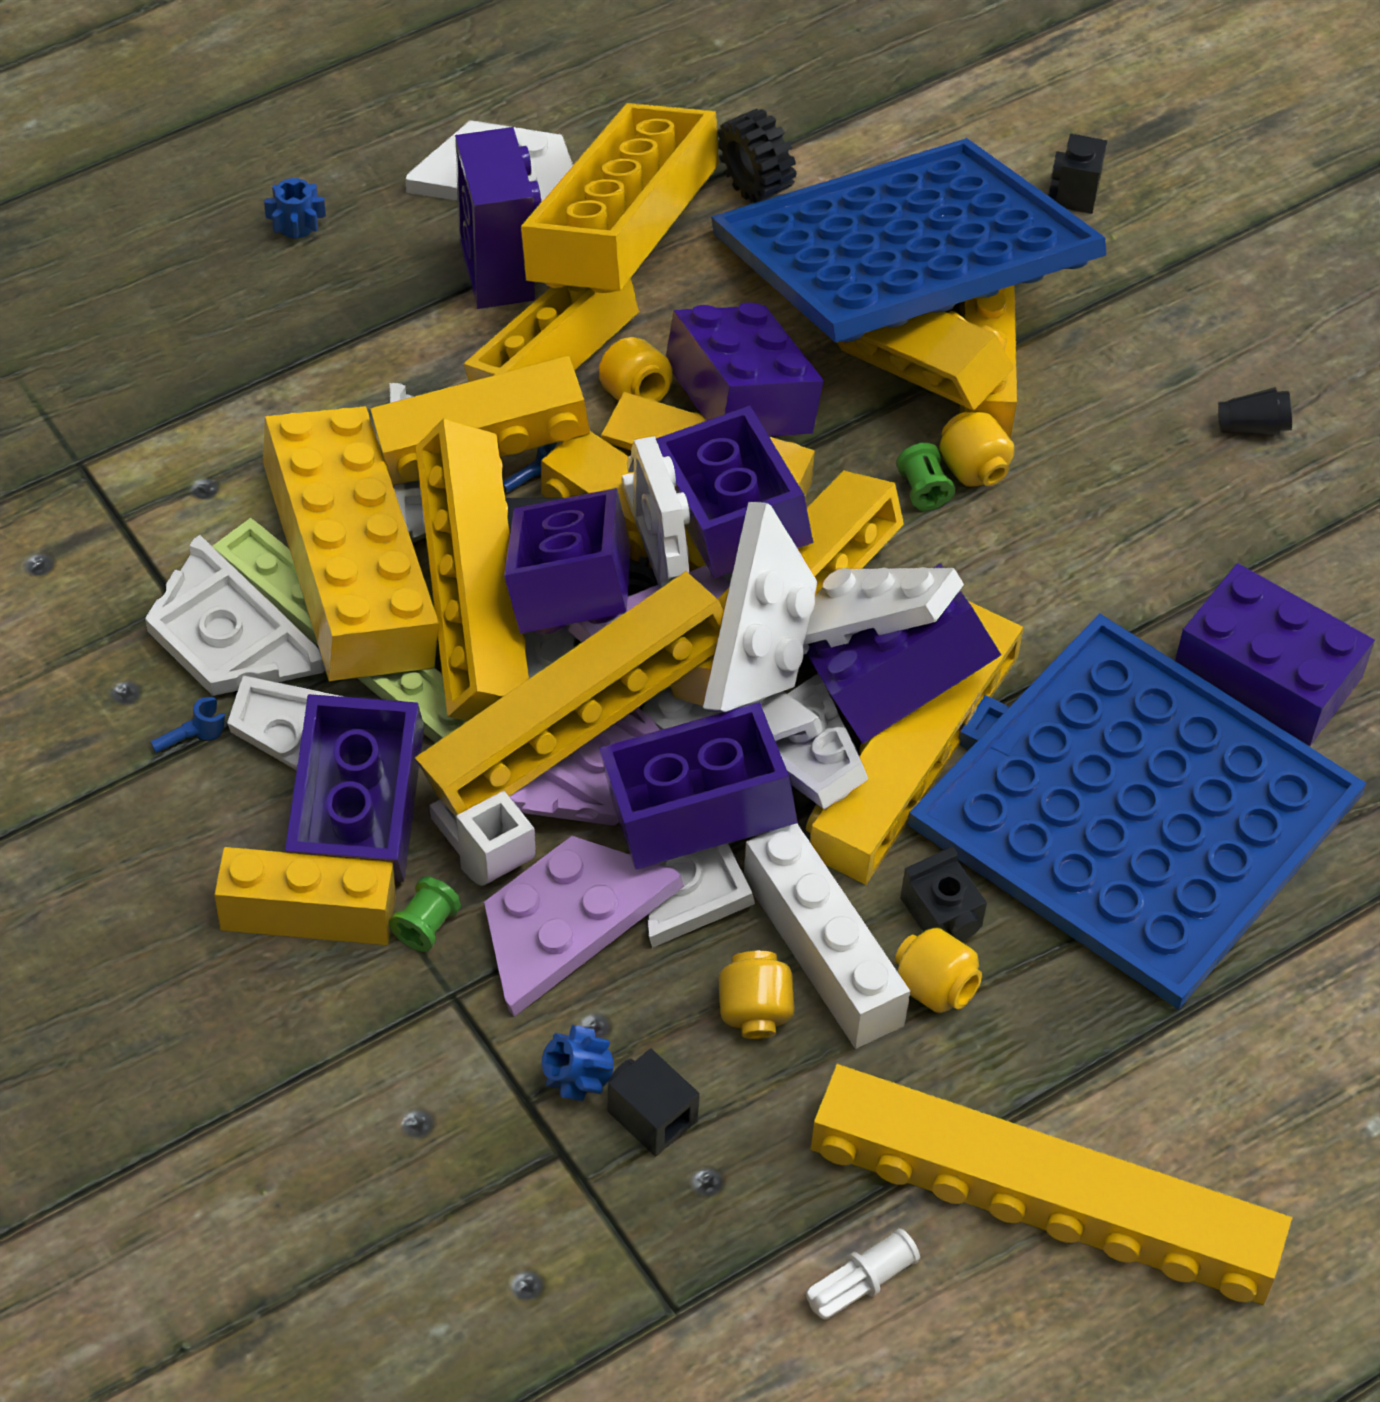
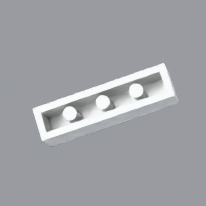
[743,823,910,1049]

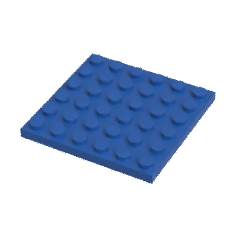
[711,138,1107,342]
[907,613,1366,1010]

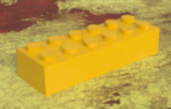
[521,103,719,293]
[263,406,439,681]

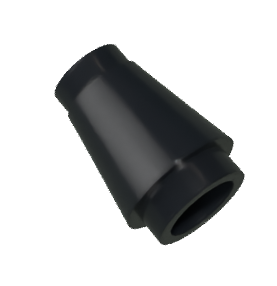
[1218,387,1292,436]

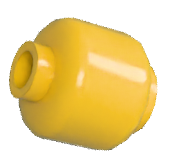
[599,337,673,402]
[939,411,1015,487]
[895,928,982,1013]
[718,951,795,1039]

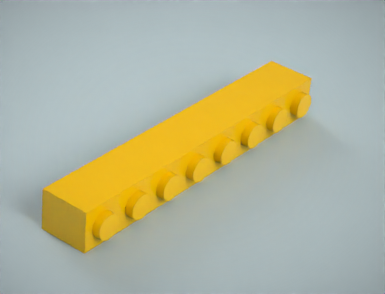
[810,1064,1292,1305]

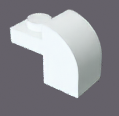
[430,791,536,886]

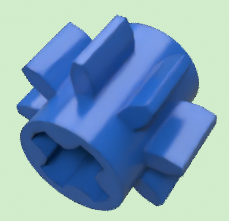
[264,178,326,238]
[542,1025,614,1101]

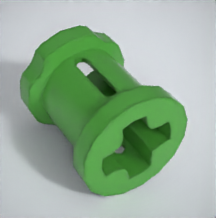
[896,443,955,511]
[389,876,462,952]

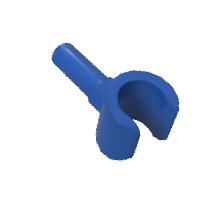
[503,442,557,493]
[150,697,225,753]

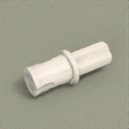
[806,1228,920,1319]

